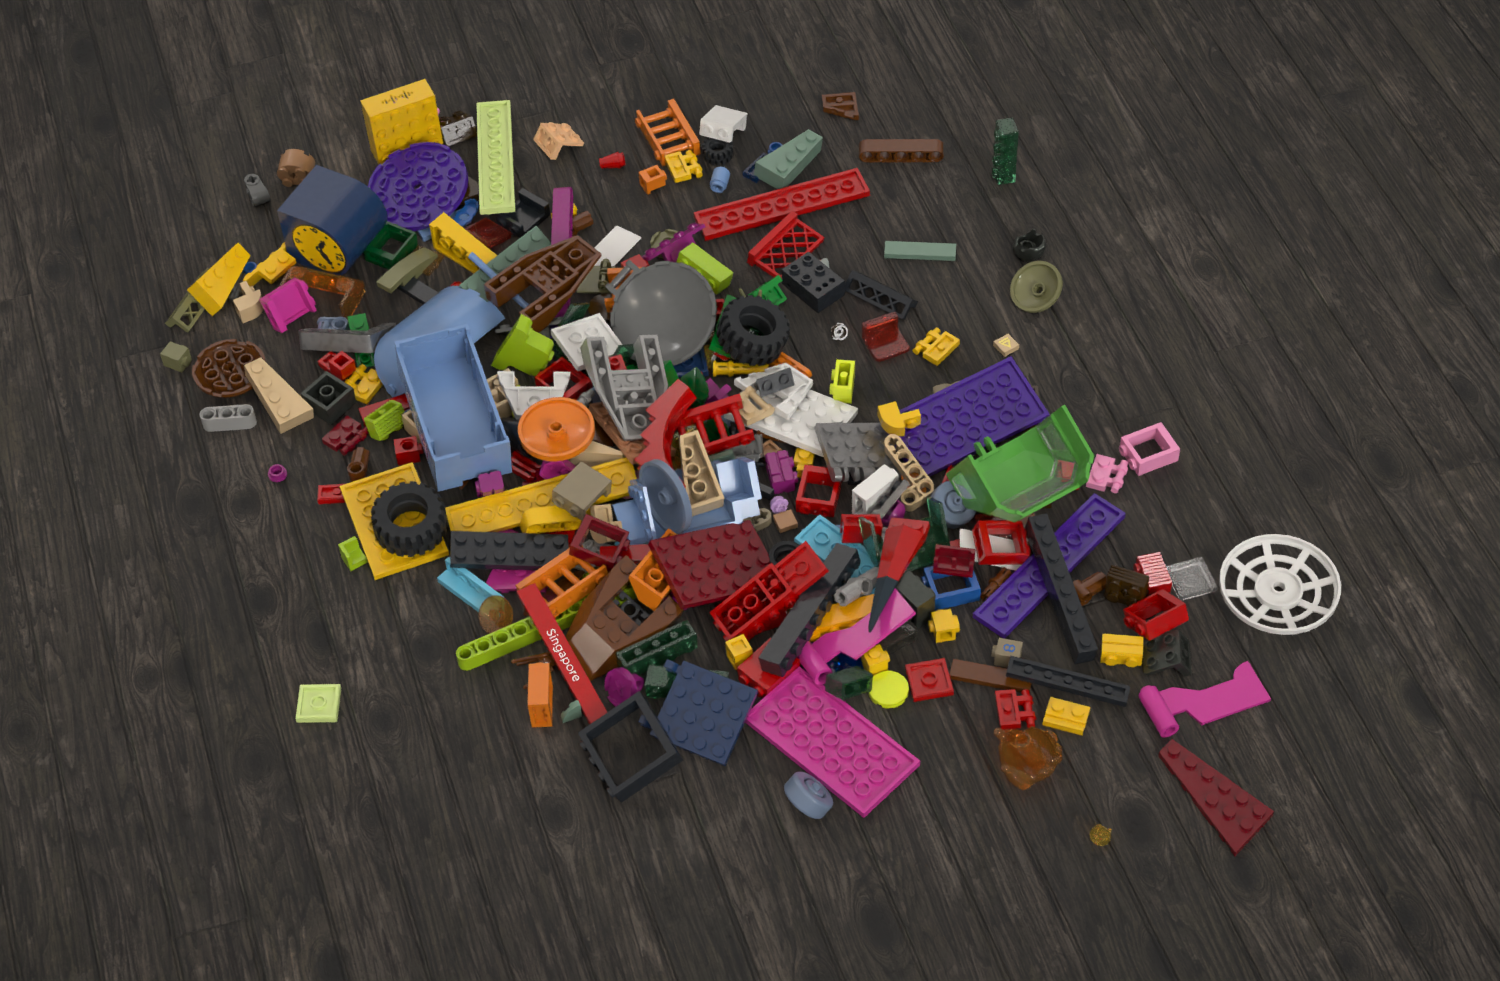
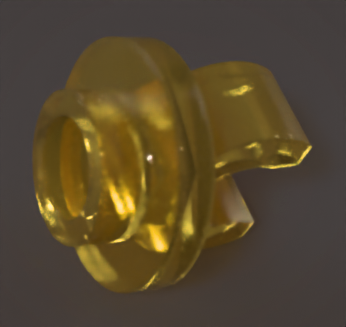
[1090,824,1112,846]

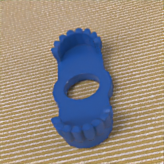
[453,199,479,228]

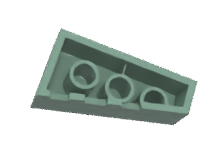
[754,129,823,189]

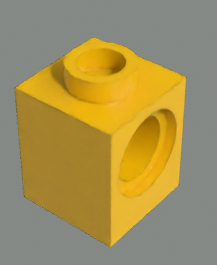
[725,634,753,670]

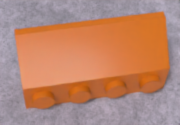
[628,528,678,611]

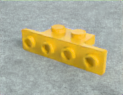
[243,242,296,287]

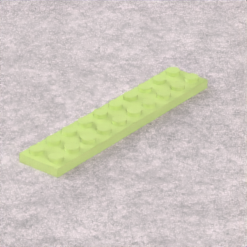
[477,100,515,215]

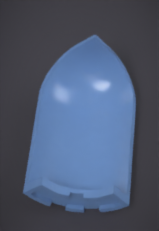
[374,286,505,398]

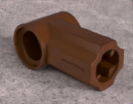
[572,211,593,237]
[347,447,370,482]
[1073,572,1106,606]

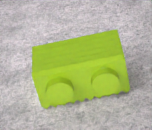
[364,400,404,441]

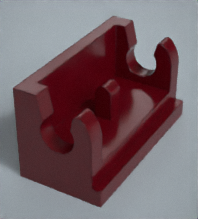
[933,544,976,578]

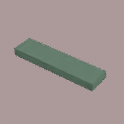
[884,241,956,261]

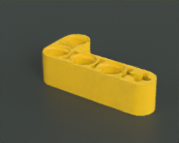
[520,504,595,534]

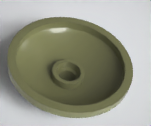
[1010,261,1063,313]

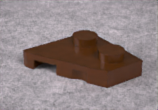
[822,92,859,120]

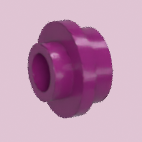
[268,464,287,482]

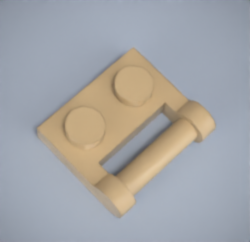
[739,386,775,426]

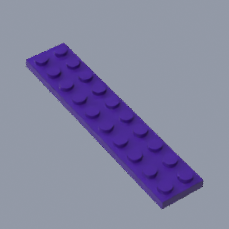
[973,493,1126,639]

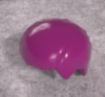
[881,500,906,527]

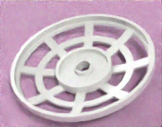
[1219,534,1341,635]

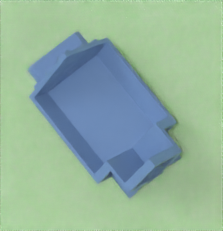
[611,457,762,545]

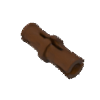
[980,567,1012,601]

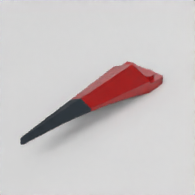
[868,517,930,633]

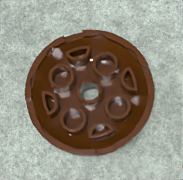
[192,339,266,398]

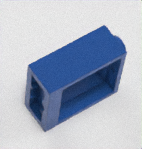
[921,566,981,611]

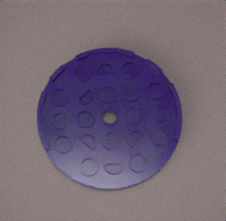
[368,142,468,231]

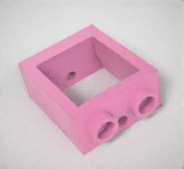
[1119,422,1180,476]

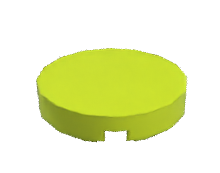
[868,671,909,708]

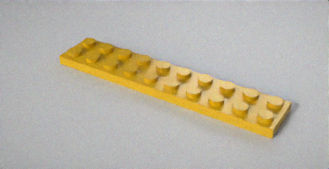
[445,457,637,532]

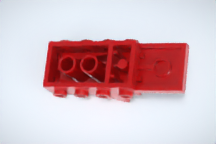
[709,541,829,642]

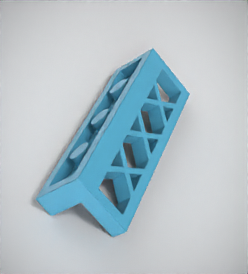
[437,557,507,623]

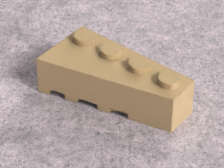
[244,358,314,434]
[679,430,724,517]

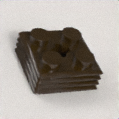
[1104,565,1149,607]

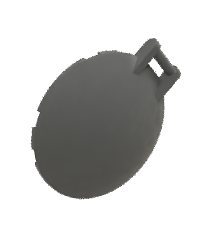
[605,260,717,366]

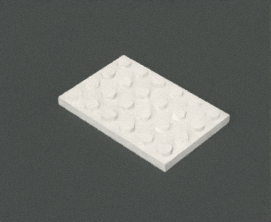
[724,372,858,457]

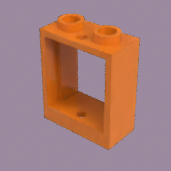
[528,662,553,727]

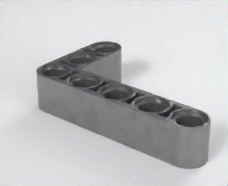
[299,323,396,353]

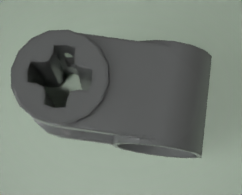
[244,174,271,207]

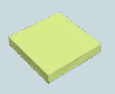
[295,684,341,723]

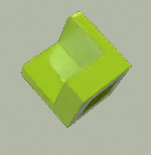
[338,536,368,571]

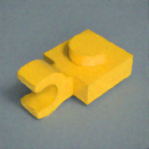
[794,448,815,478]

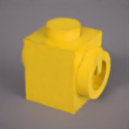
[928,609,960,643]

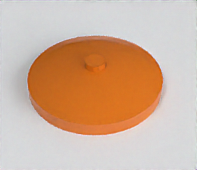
[518,397,595,461]

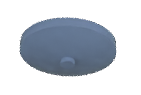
[639,459,692,534]

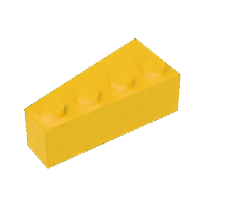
[429,212,497,273]
[187,242,251,316]

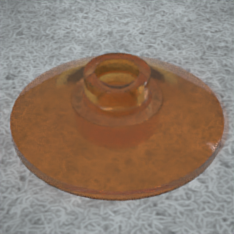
[479,595,513,634]

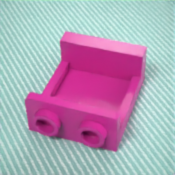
[259,278,317,333]

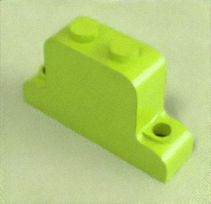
[491,314,555,376]

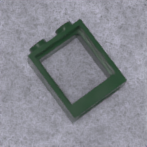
[364,221,418,270]

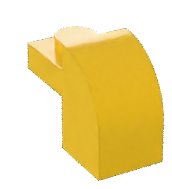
[877,401,921,436]

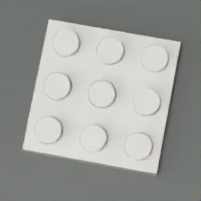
[551,313,626,371]

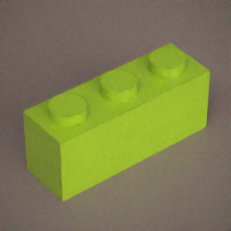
[676,243,733,295]

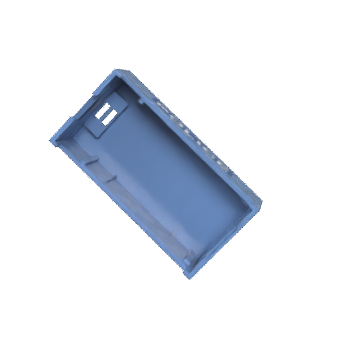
[394,324,512,492]

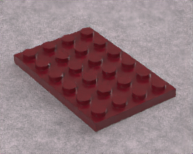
[648,520,770,610]

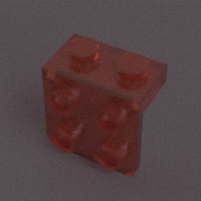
[862,312,909,362]

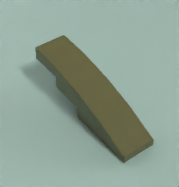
[377,247,438,293]

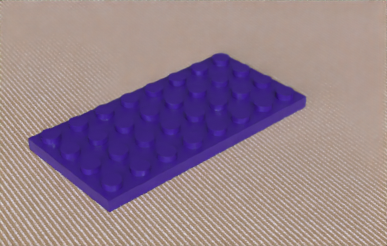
[884,356,1050,477]

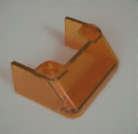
[279,266,366,320]

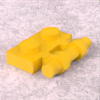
[665,150,703,183]
[913,327,960,366]
[344,364,383,404]

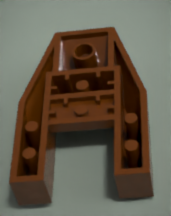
[484,235,602,333]
[565,555,684,682]

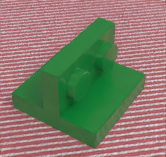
[748,275,787,305]

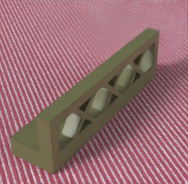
[165,268,209,333]

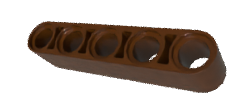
[859,139,944,163]

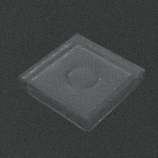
[1166,557,1217,601]

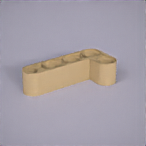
[884,434,934,512]

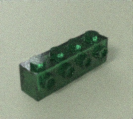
[992,117,1019,185]
[616,620,698,676]

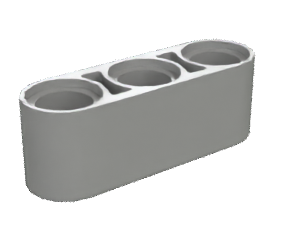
[199,404,257,432]

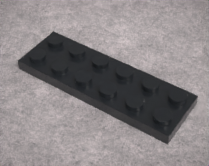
[450,531,569,570]

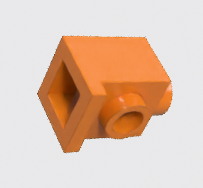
[639,165,667,195]

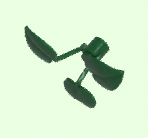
[675,367,731,442]

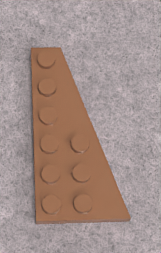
[589,402,676,464]

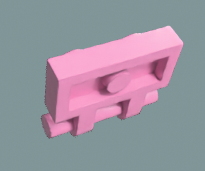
[1086,454,1128,493]

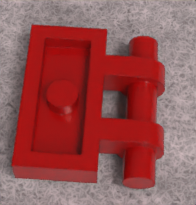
[995,689,1036,730]

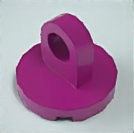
[604,667,644,707]

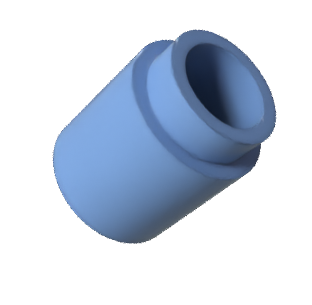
[710,167,730,193]

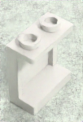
[699,105,747,143]

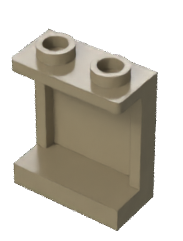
[552,462,612,521]

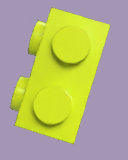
[830,360,855,404]

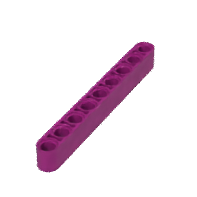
[551,187,573,318]

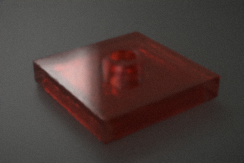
[464,218,512,249]

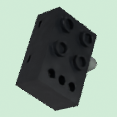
[782,252,845,313]

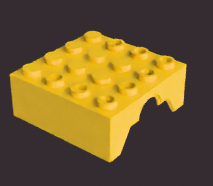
[360,79,443,165]

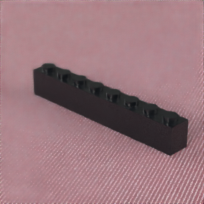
[1025,513,1098,665]
[758,543,861,677]

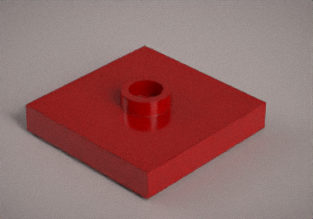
[905,658,954,702]

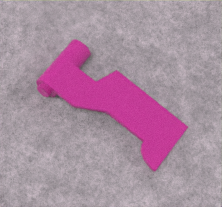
[797,588,916,685]
[1138,661,1271,738]

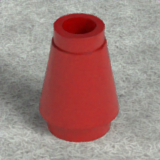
[599,152,626,169]

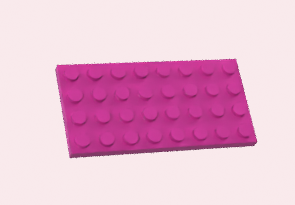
[745,666,920,818]

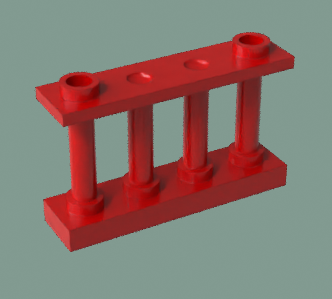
[676,393,755,455]

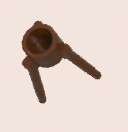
[511,651,556,689]

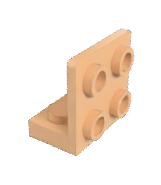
[534,122,584,160]

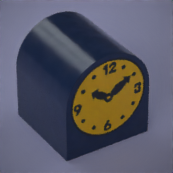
[277,165,388,276]

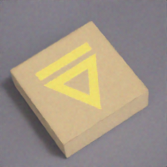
[993,334,1019,357]

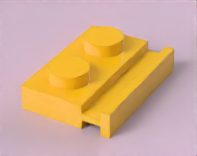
[1043,697,1090,736]

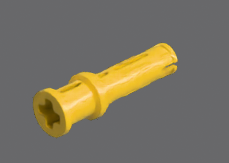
[713,360,769,377]

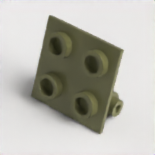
[577,259,616,294]

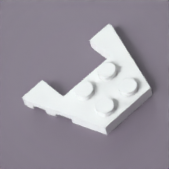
[734,362,813,420]
[497,371,570,419]

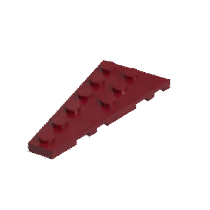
[1159,739,1274,857]

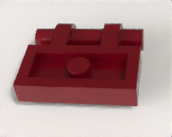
[322,416,369,455]

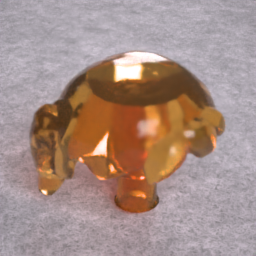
[994,726,1063,790]

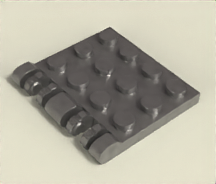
[814,423,902,482]

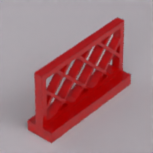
[747,211,825,279]

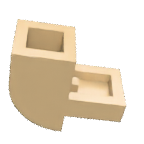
[233,281,263,323]
[590,504,622,544]

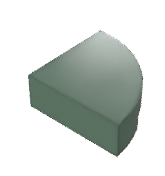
[561,700,582,723]

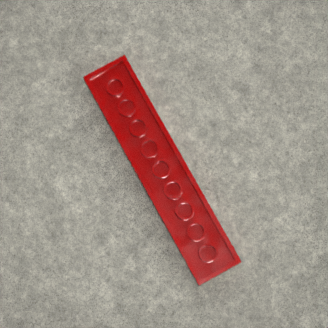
[694,168,870,241]

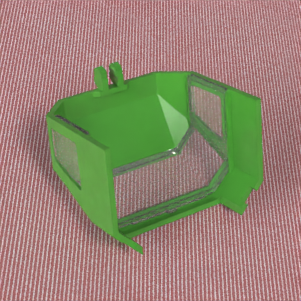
[946,405,1094,522]

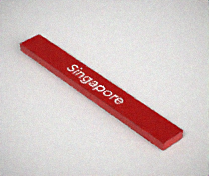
[517,583,607,724]

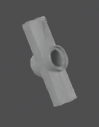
[834,567,879,606]

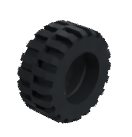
[716,295,790,366]
[371,481,448,557]

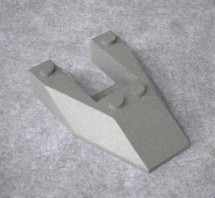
[580,335,668,441]

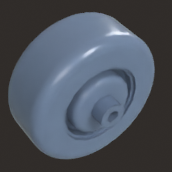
[929,480,976,529]
[784,772,833,819]

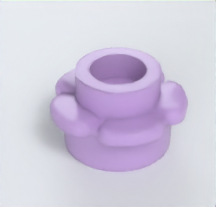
[770,496,788,514]

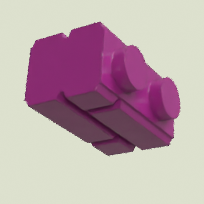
[765,450,798,494]
[475,470,504,497]

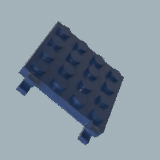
[638,659,758,766]

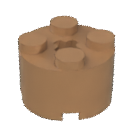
[277,149,315,187]

